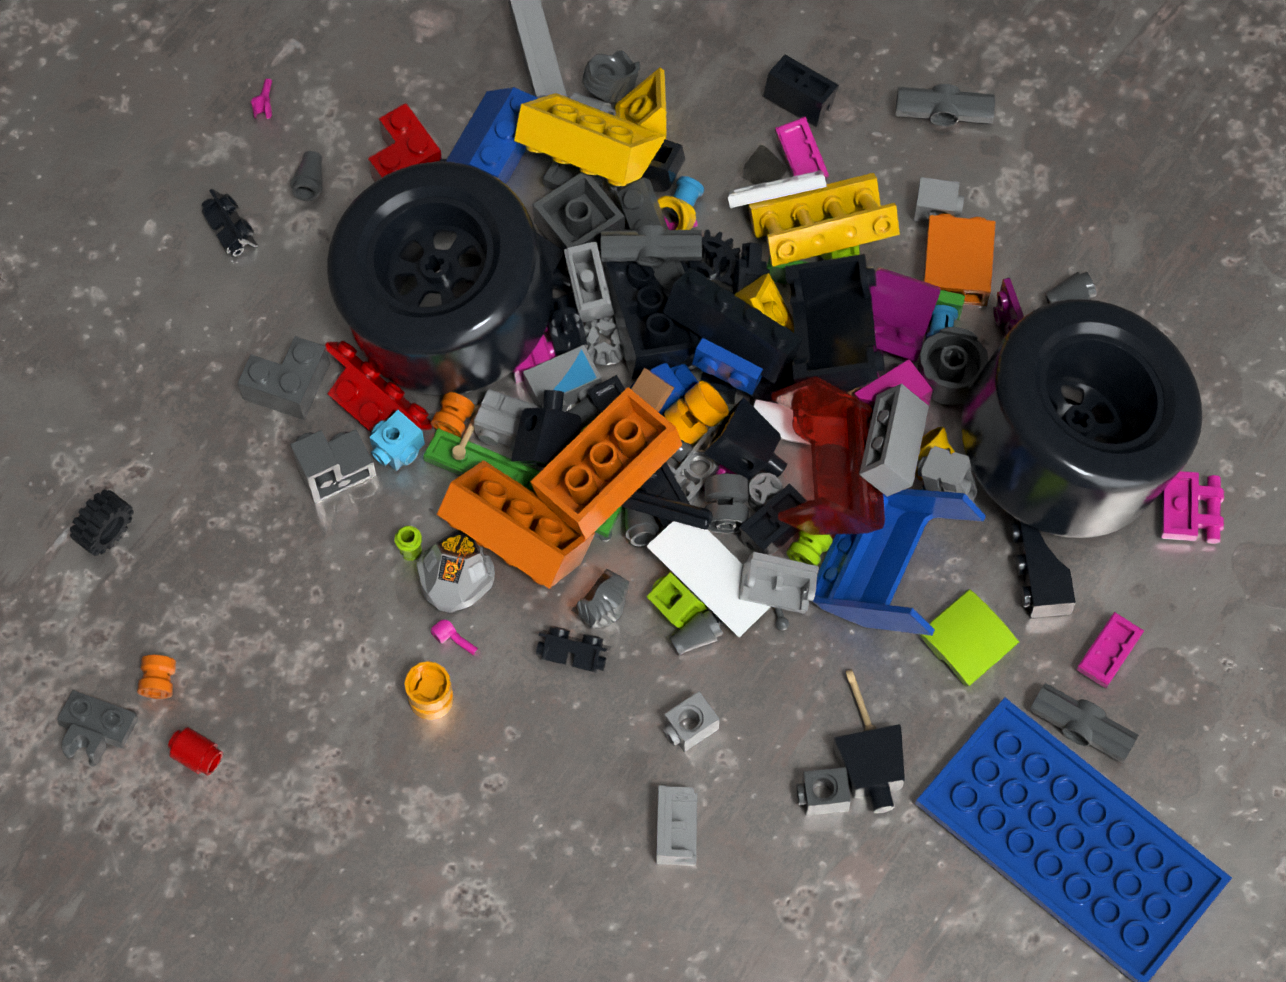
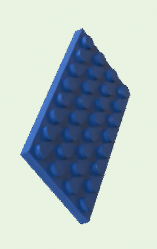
[915,697,1232,982]

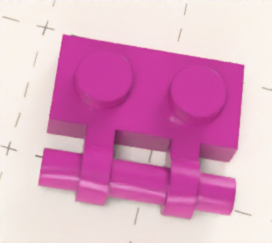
[1161,471,1224,544]

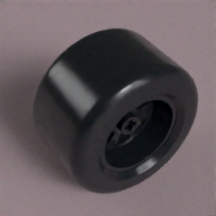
[327,162,553,395]
[961,299,1202,538]

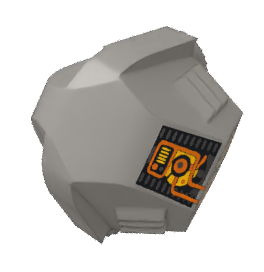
[416,530,495,613]

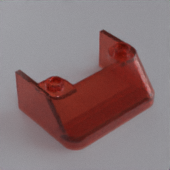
[771,376,885,535]

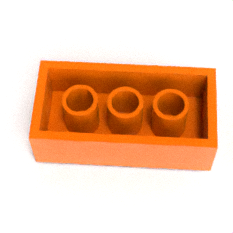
[530,387,683,540]
[437,461,595,589]

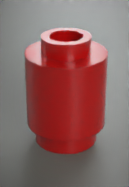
[168,727,223,776]

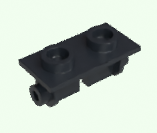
[201,189,258,257]
[536,626,611,673]

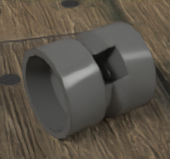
[704,474,749,534]

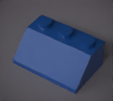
[447,87,538,184]

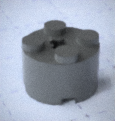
[917,327,988,405]

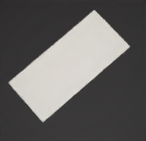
[647,521,771,637]

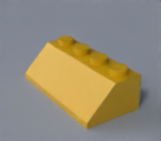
[514,93,665,186]

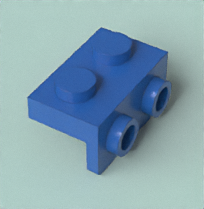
[692,338,763,395]

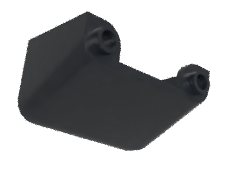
[785,254,885,408]

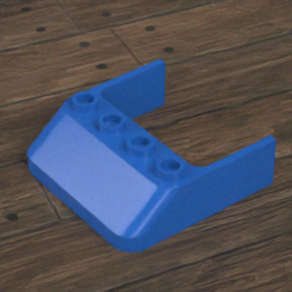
[813,486,986,636]

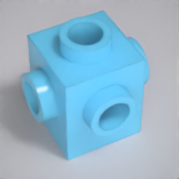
[369,410,425,471]

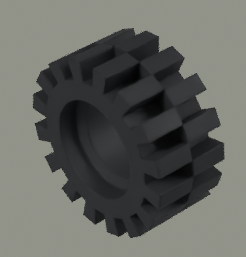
[70,489,134,556]

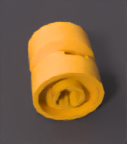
[664,381,729,444]
[405,661,454,720]

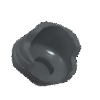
[582,50,640,103]
[572,569,629,630]

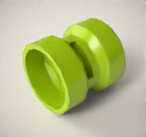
[786,523,833,566]

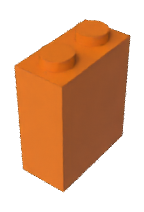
[923,214,996,306]

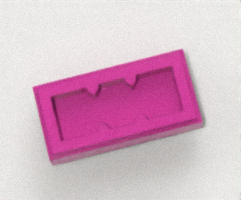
[775,117,829,180]
[1076,612,1144,688]

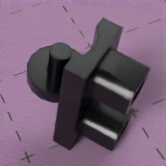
[548,292,588,356]

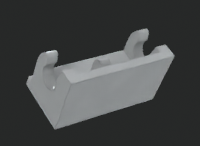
[739,552,819,614]
[657,785,698,865]

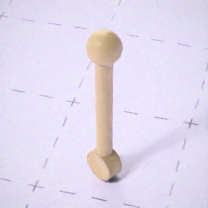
[452,404,482,460]
[845,669,877,731]

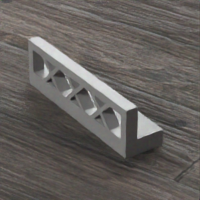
[508,0,567,98]

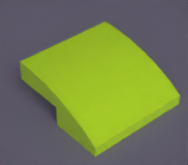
[919,589,1019,686]

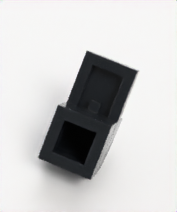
[638,139,685,192]

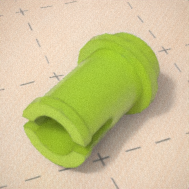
[395,526,422,561]

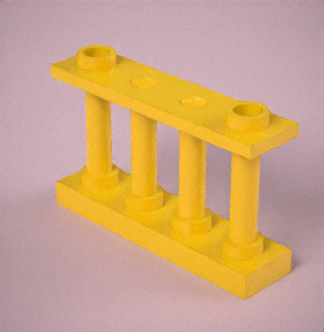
[748,173,900,267]

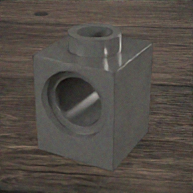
[796,767,851,816]

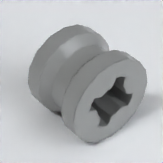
[748,473,783,512]

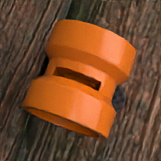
[431,392,475,437]
[137,655,177,699]

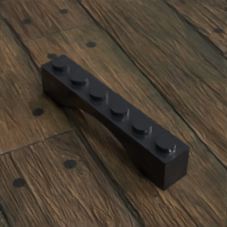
[1011,517,1076,618]

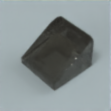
[743,144,788,185]

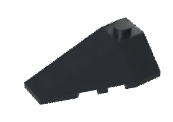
[600,251,700,379]

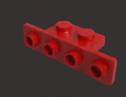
[324,341,433,432]

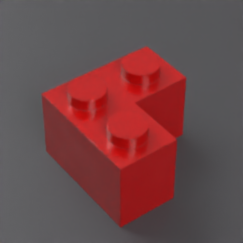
[368,103,442,182]

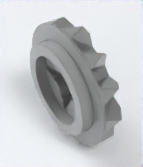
[584,315,625,365]

